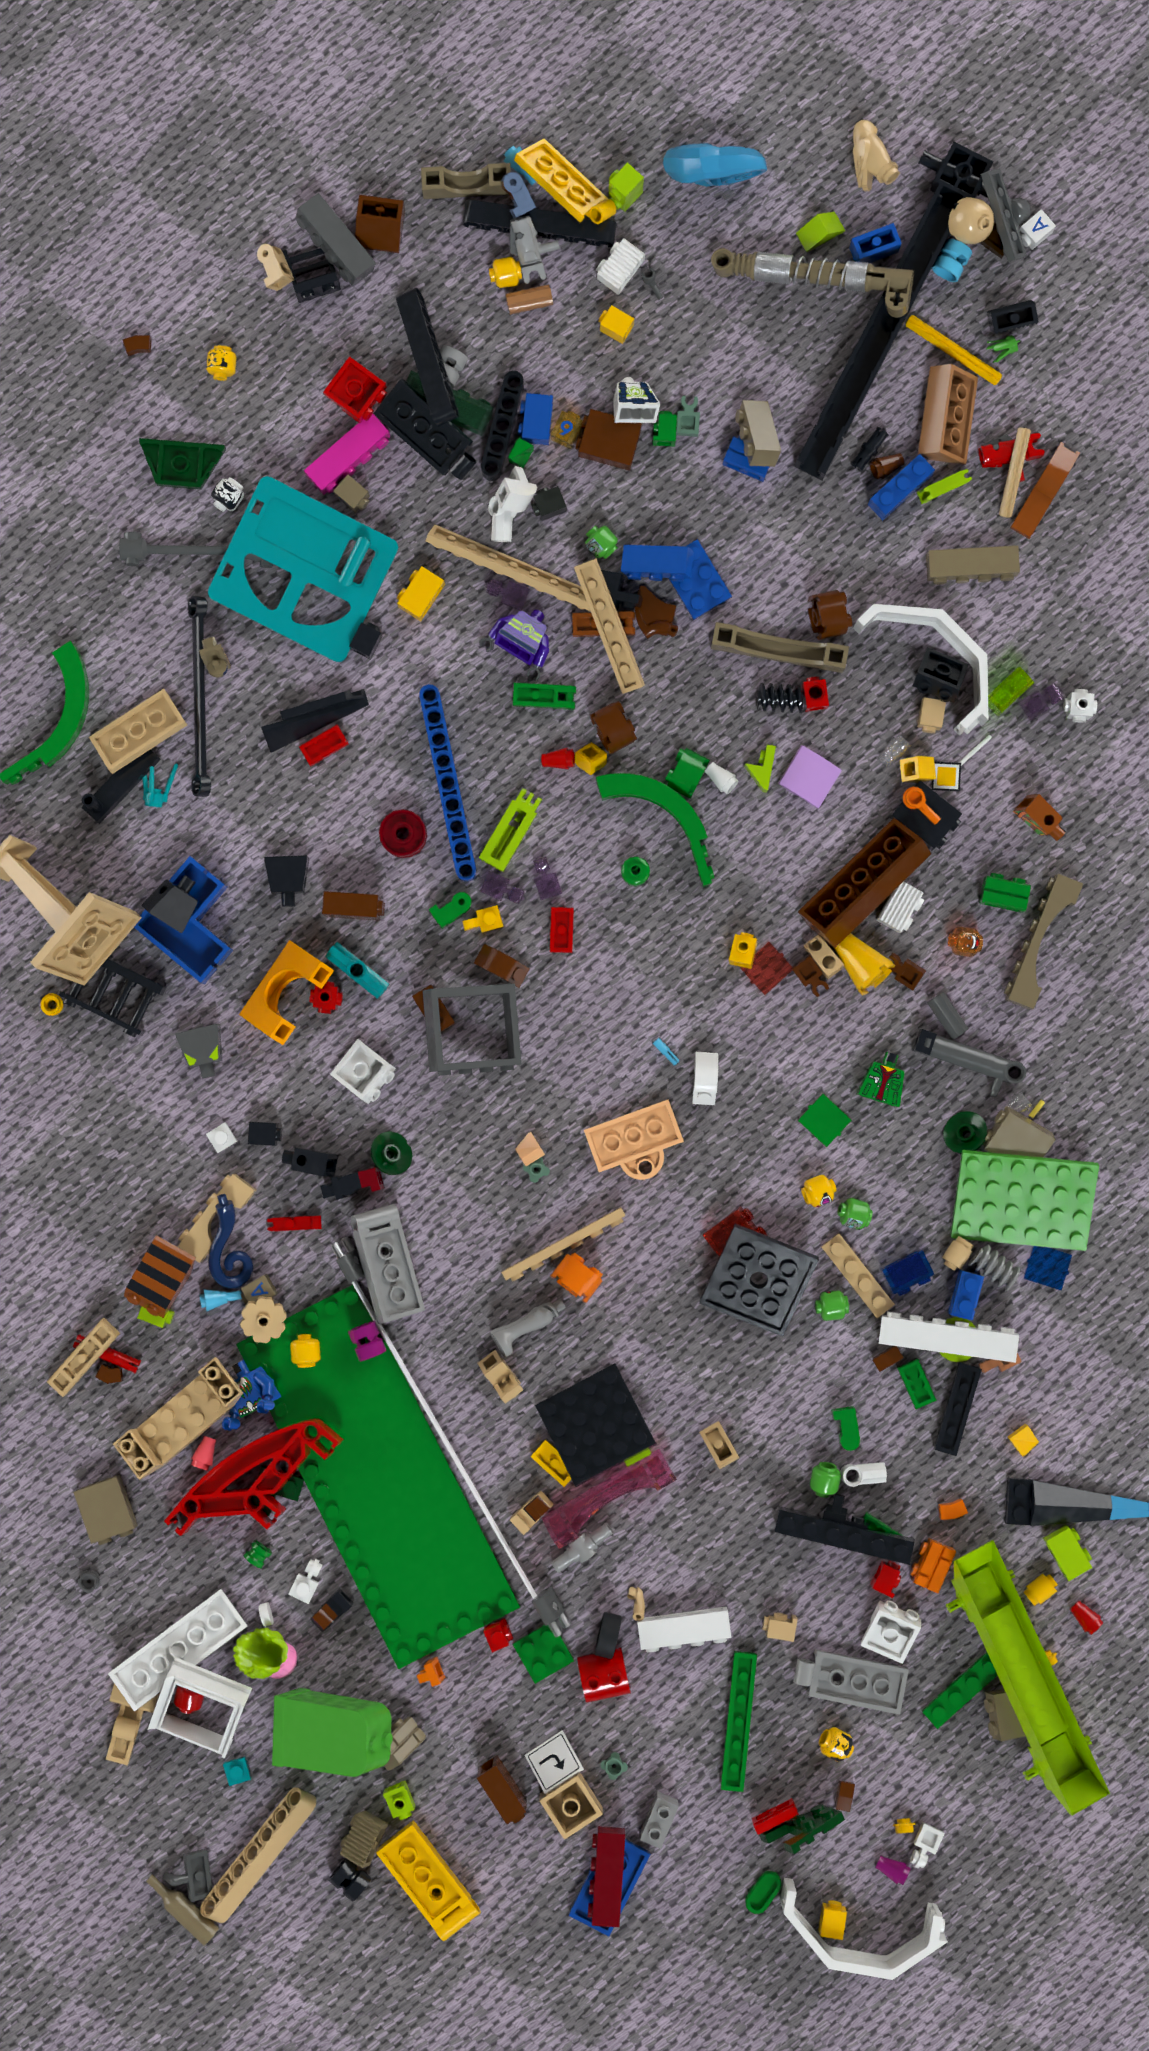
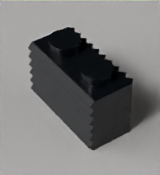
[987,300,1039,334]

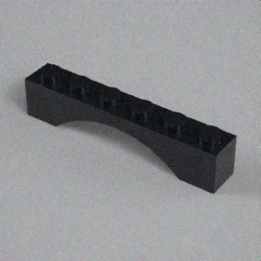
[775,1506,915,1565]

